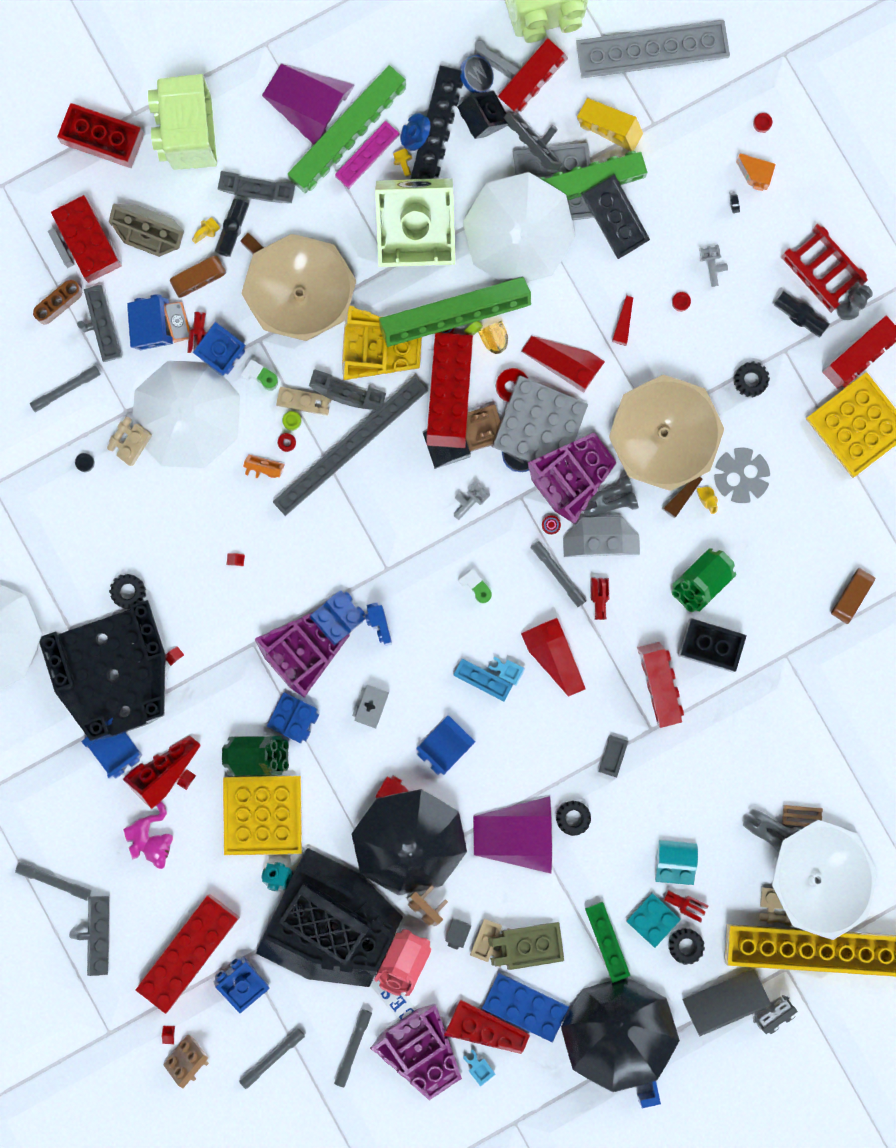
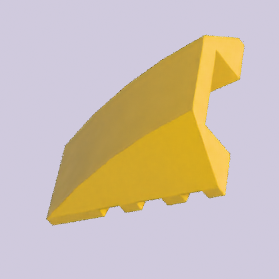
[342,305,422,380]

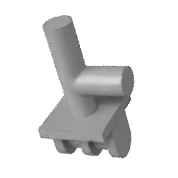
[699,244,728,287]
[453,482,491,520]

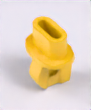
[393,148,413,177]
[192,217,220,244]
[696,487,718,514]

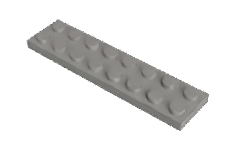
[576,20,730,79]

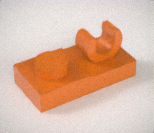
[243,454,285,478]

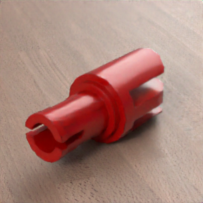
[187,312,207,353]
[590,577,610,620]
[664,890,709,923]

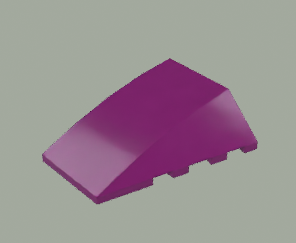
[262,64,355,145]
[528,432,617,524]
[254,611,350,698]
[473,796,552,874]
[370,1004,462,1101]

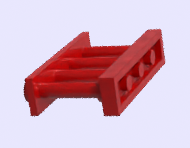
[781,224,868,313]

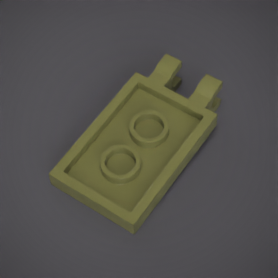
[488,922,565,970]

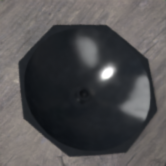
[351,789,467,895]
[561,977,680,1092]

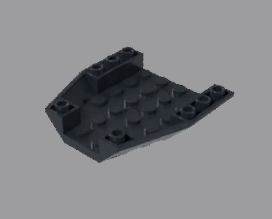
[39,600,166,741]
[256,848,403,987]

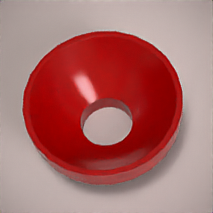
[495,368,528,402]

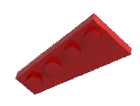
[444,1000,530,1054]

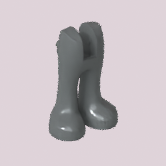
[836,285,873,320]
[584,475,639,517]
[743,809,802,856]

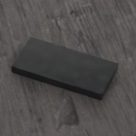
[581,174,650,259]

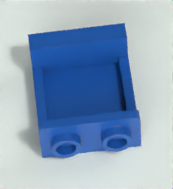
[127,294,173,351]

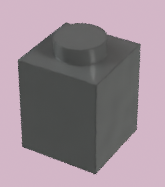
[445,918,472,950]

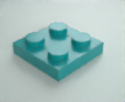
[626,893,681,948]

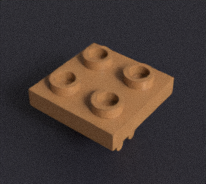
[466,404,501,452]
[407,885,448,926]
[163,1034,209,1089]

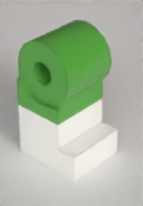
[241,359,278,391]
[458,569,492,604]

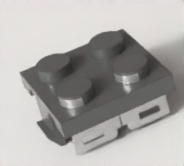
[753,995,798,1035]

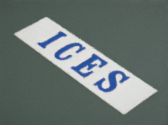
[370,980,417,1021]

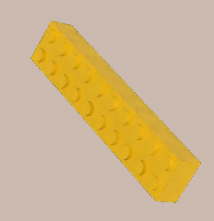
[725,924,896,977]

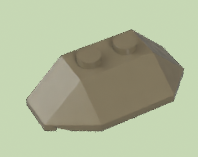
[108,203,184,257]

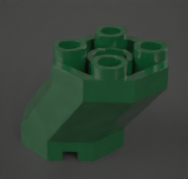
[222,736,289,776]

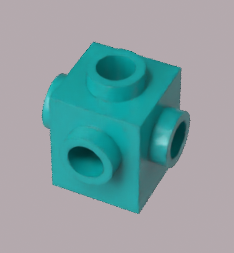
[261,862,294,892]

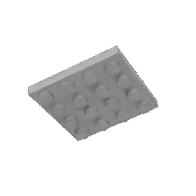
[513,142,594,220]
[492,375,589,462]

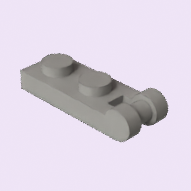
[474,41,520,80]

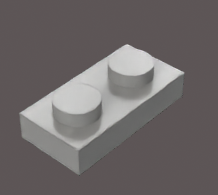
[47,228,74,269]

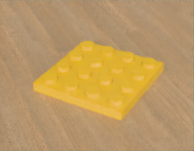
[806,372,896,478]
[223,776,302,855]

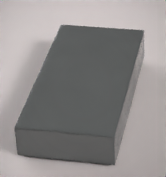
[598,735,629,778]

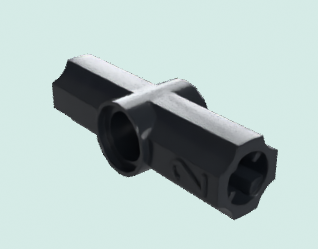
[215,198,250,257]
[774,291,830,338]

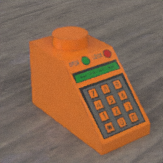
[736,153,776,191]

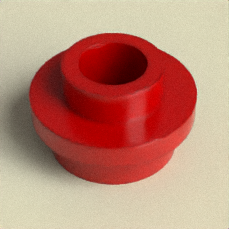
[277,433,296,452]

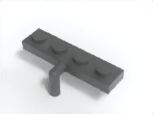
[504,112,563,170]
[77,284,122,363]
[69,896,109,976]

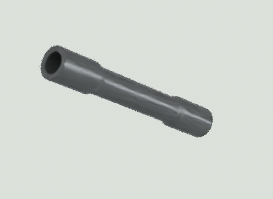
[29,365,101,413]
[531,541,587,608]
[15,862,92,901]
[334,1009,373,1088]
[239,1028,306,1090]

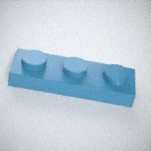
[453,659,513,702]

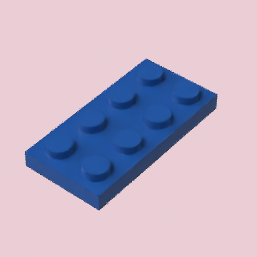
[482,972,569,1043]

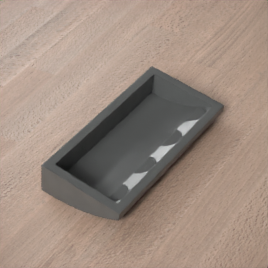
[682,968,772,1037]

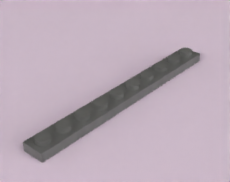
[273,376,428,517]

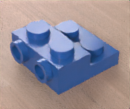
[192,322,246,376]
[310,590,365,646]
[364,602,392,646]
[267,692,320,744]
[213,956,270,1014]

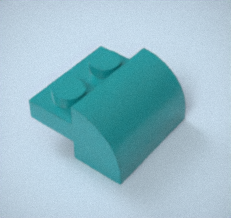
[655,840,698,885]

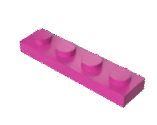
[335,121,400,189]

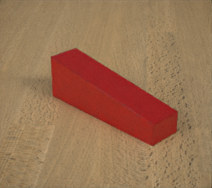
[612,295,634,346]

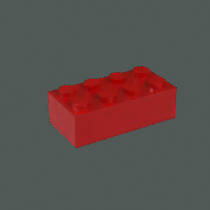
[57,102,144,169]
[51,195,122,283]
[822,315,896,389]

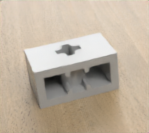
[352,684,390,729]

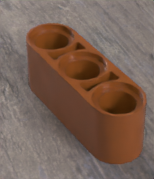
[169,255,227,298]
[33,280,83,325]
[831,567,876,625]

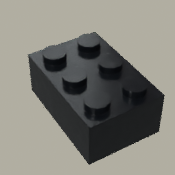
[678,618,747,673]

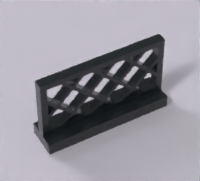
[279,881,372,965]

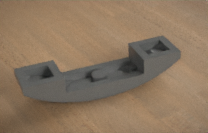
[217,171,295,204]
[309,369,386,410]

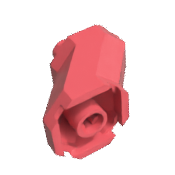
[374,929,432,996]

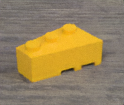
[577,98,643,152]

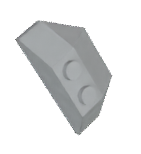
[563,516,640,557]

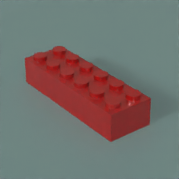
[427,333,473,448]
[135,894,240,1014]

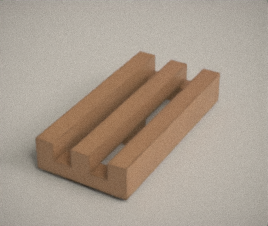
[782,805,823,826]

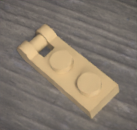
[276,387,331,416]

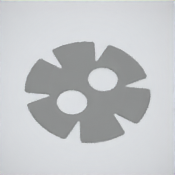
[714,448,771,503]

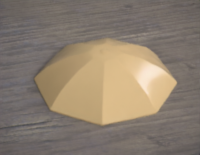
[241,234,356,341]
[609,375,725,491]

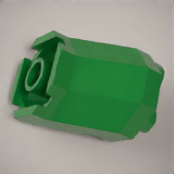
[671,548,737,613]

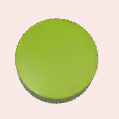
[464,321,483,335]
[282,411,302,431]

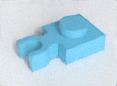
[488,657,525,686]
[463,1049,496,1087]

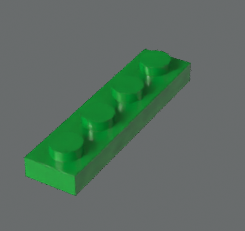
[585,901,631,983]

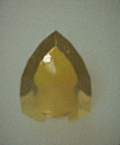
[478,321,509,354]

